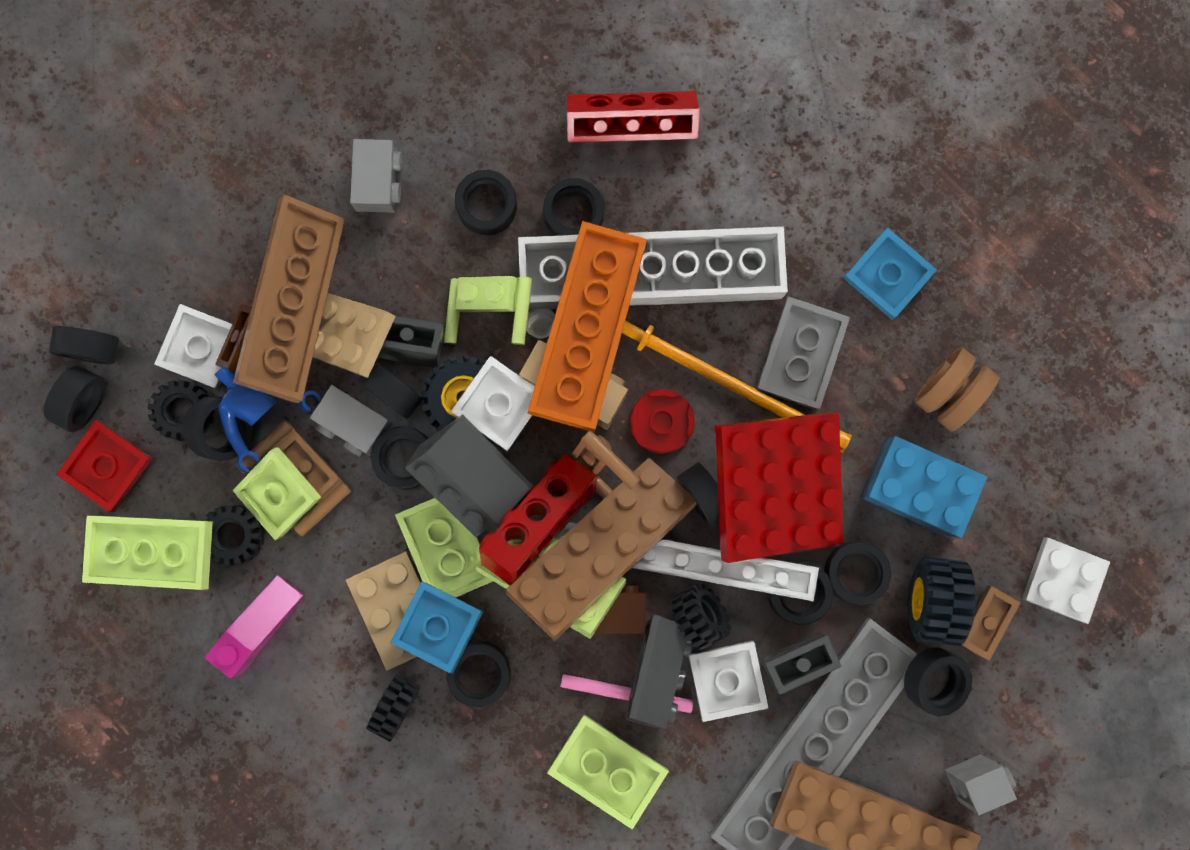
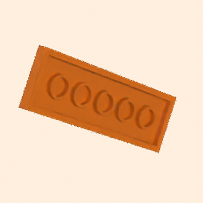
[527,221,647,432]

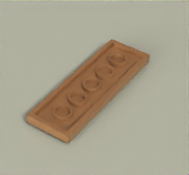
[233,194,345,403]
[506,458,697,641]
[770,760,981,850]

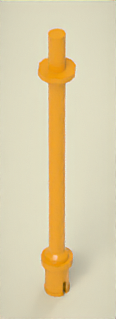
[622,320,852,453]

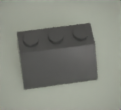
[405,414,533,537]
[624,615,692,729]

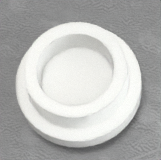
[526,307,555,339]

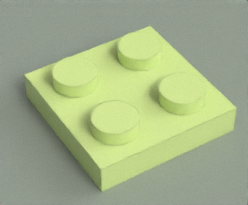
[232,447,321,540]

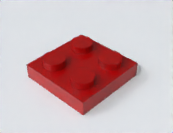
[56,420,153,513]

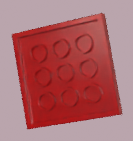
[715,412,843,563]

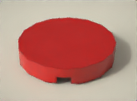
[629,389,695,455]

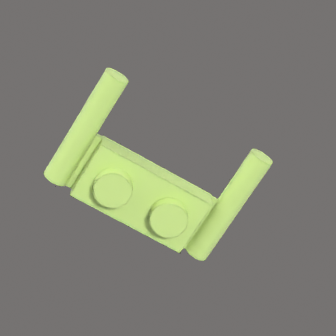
[443,276,532,345]

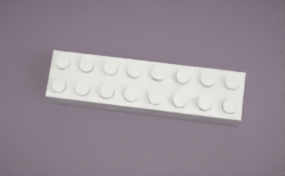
[518,226,788,310]

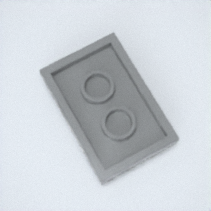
[756,296,850,411]

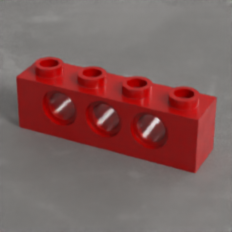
[567,91,699,143]
[479,454,597,585]

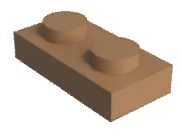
[962,585,1021,661]

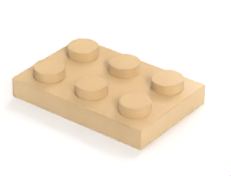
[313,293,396,378]
[346,551,421,671]

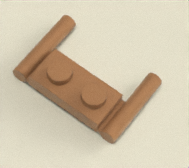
[235,419,352,537]
[570,430,640,499]

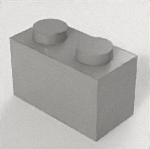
[350,139,402,213]
[310,385,392,457]
[945,754,1017,816]

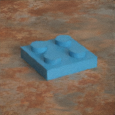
[843,227,937,320]
[390,581,483,674]

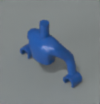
[215,366,321,473]

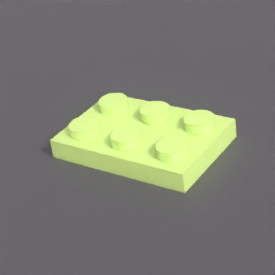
[395,498,493,597]
[547,714,669,830]

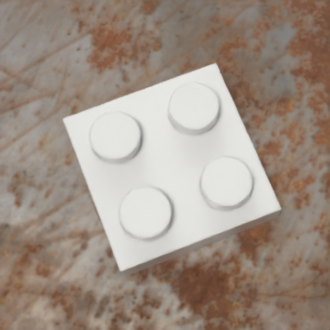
[154,304,232,390]
[451,356,535,451]
[1022,538,1110,624]
[688,641,768,722]

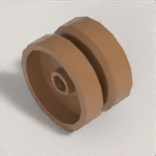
[914,346,1000,432]

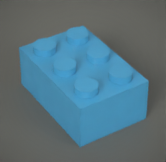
[860,436,987,538]

